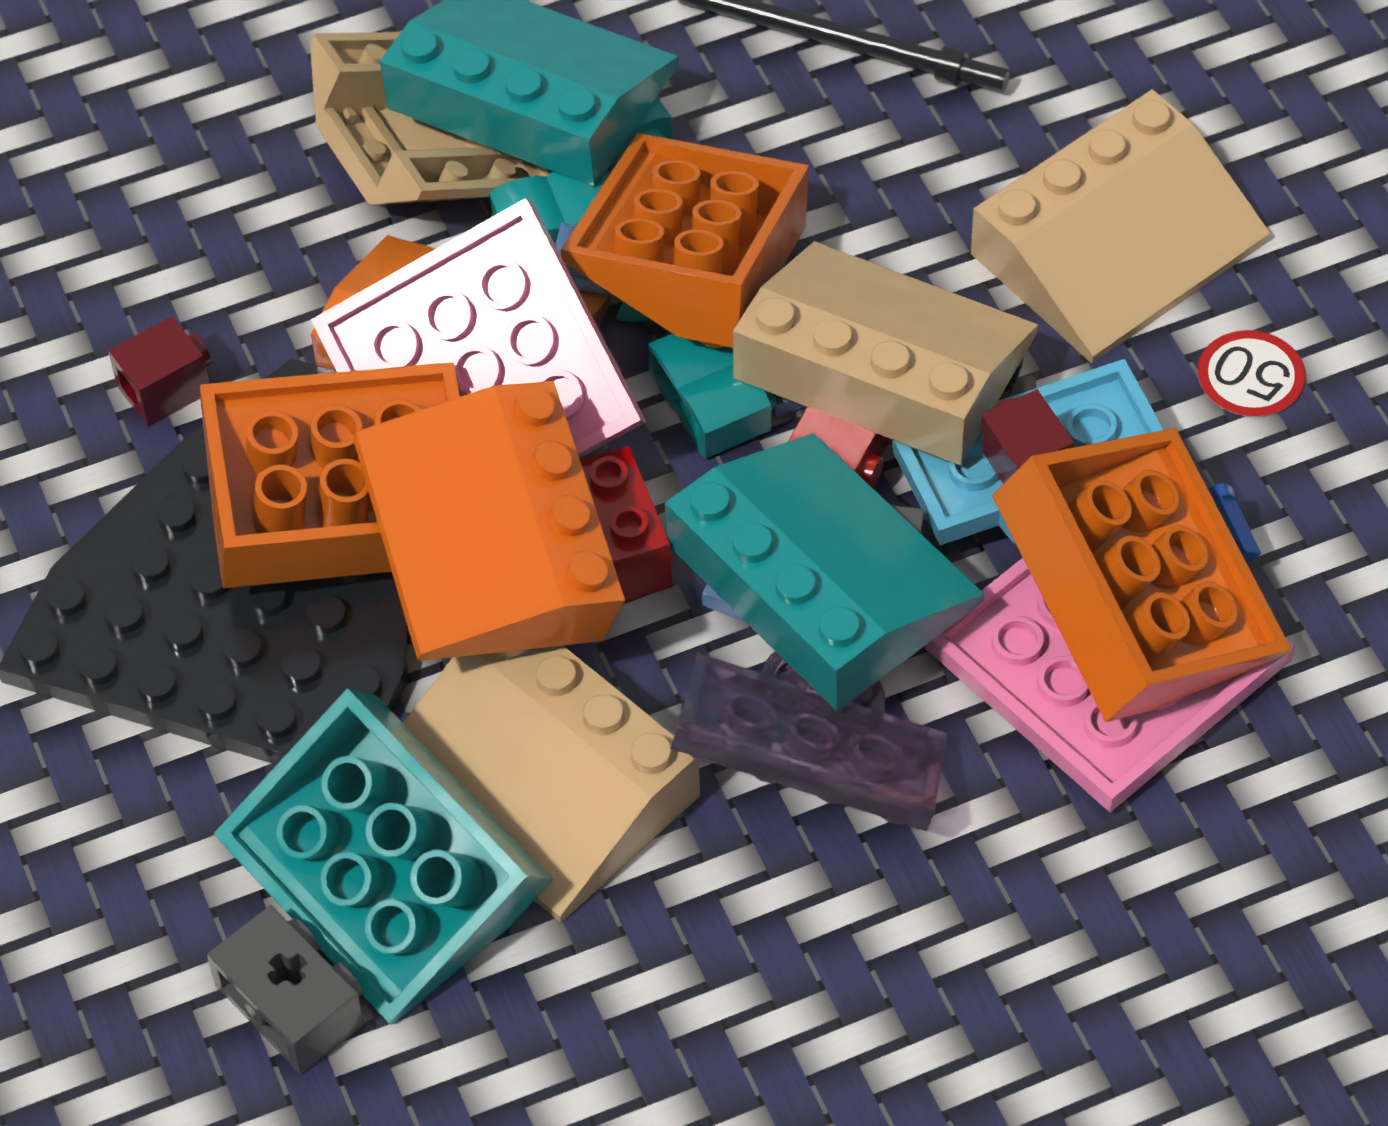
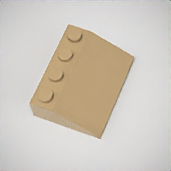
[971,89,1271,364]
[733,241,1038,466]
[403,646,700,923]

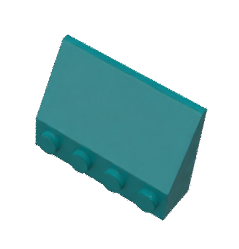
[379,0,679,187]
[664,433,984,712]
[213,688,553,1024]

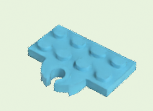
[892,359,1164,546]

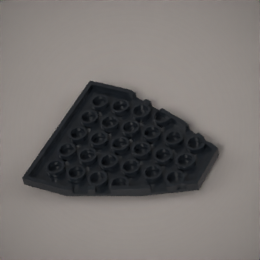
[0,358,409,765]

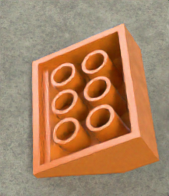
[561,133,809,348]
[200,362,460,588]
[353,381,625,661]
[992,428,1292,722]

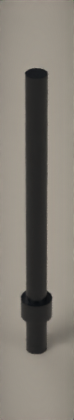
[678,0,1010,92]

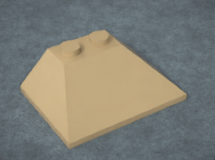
[310,32,553,205]

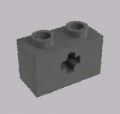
[207,905,364,1075]

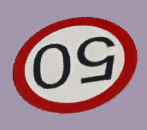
[1197,330,1305,417]

